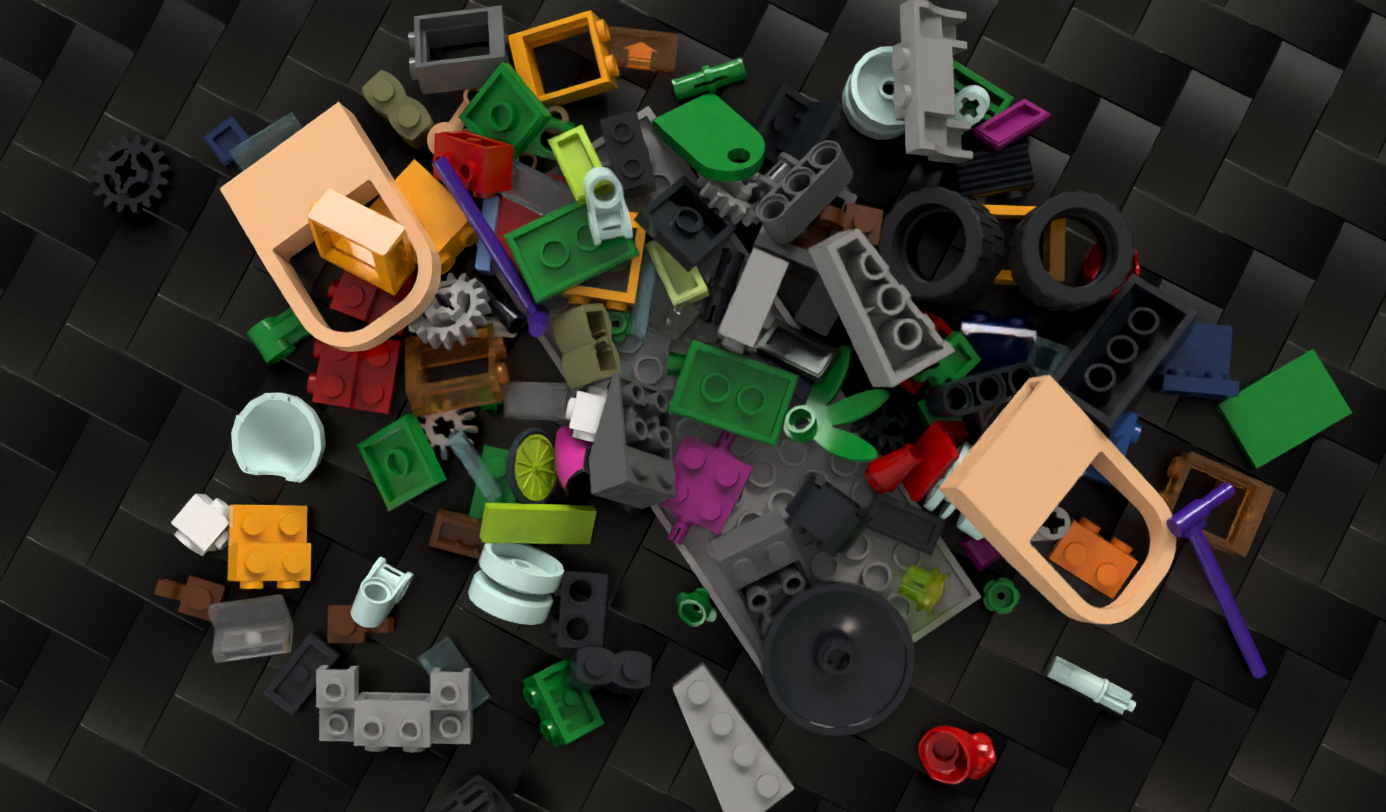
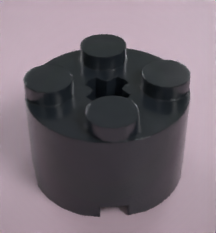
[785,472,873,558]

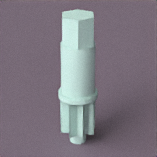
[1047,656,1136,714]

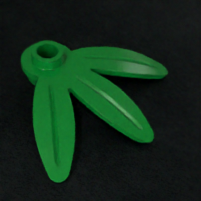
[783,344,889,462]

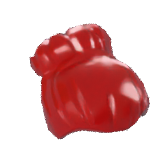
[918,726,996,784]

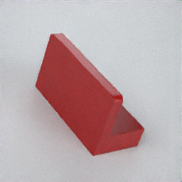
[902,420,970,501]

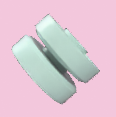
[842,46,905,140]
[468,543,564,625]

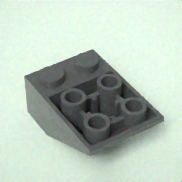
[589,373,676,509]
[709,509,815,649]

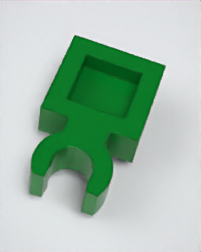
[913,331,981,395]

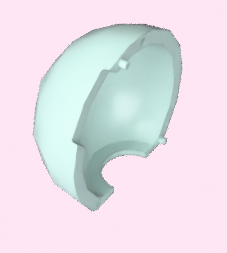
[231,393,326,483]

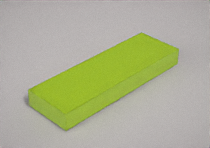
[479,503,597,544]

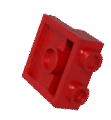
[327,262,418,337]
[307,330,403,415]

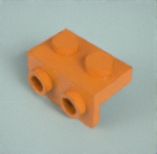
[1048,516,1138,599]

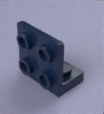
[1152,322,1240,400]

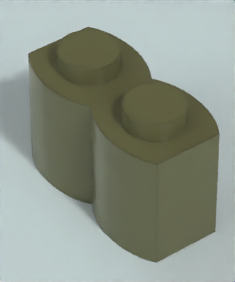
[362,70,436,150]
[553,303,621,390]

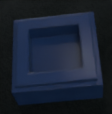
[203,116,257,169]

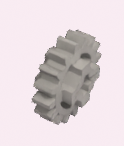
[696,159,766,227]
[410,273,491,350]

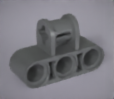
[756,140,853,244]

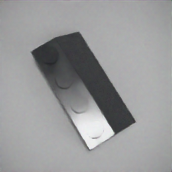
[1052,274,1198,440]

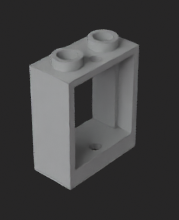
[717,248,789,356]

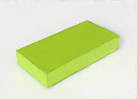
[548,125,612,207]

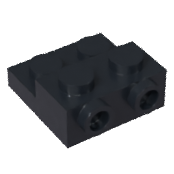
[634,176,737,273]

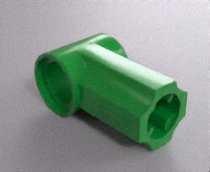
[247,300,327,365]

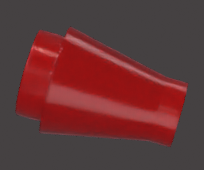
[865,443,922,494]

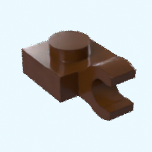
[814,202,884,249]
[154,575,228,622]
[327,605,394,643]

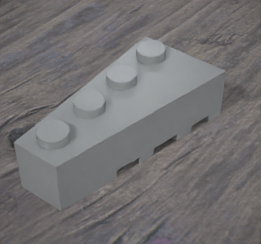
[808,228,955,387]
[673,662,794,812]

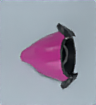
[554,426,596,504]

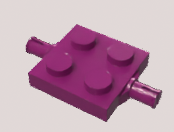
[658,430,754,545]

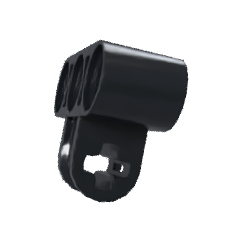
[925,363,1038,445]

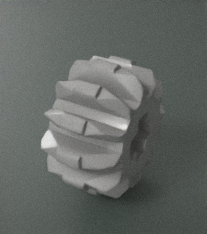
[418,396,478,460]

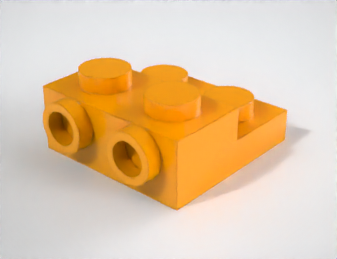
[228,505,311,589]

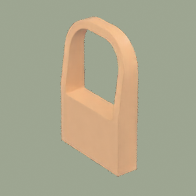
[220,102,441,352]
[939,375,1176,624]

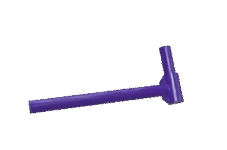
[432,156,550,337]
[1166,482,1267,678]

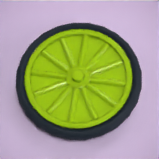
[506,428,559,504]

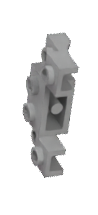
[891,0,973,164]
[316,665,473,752]

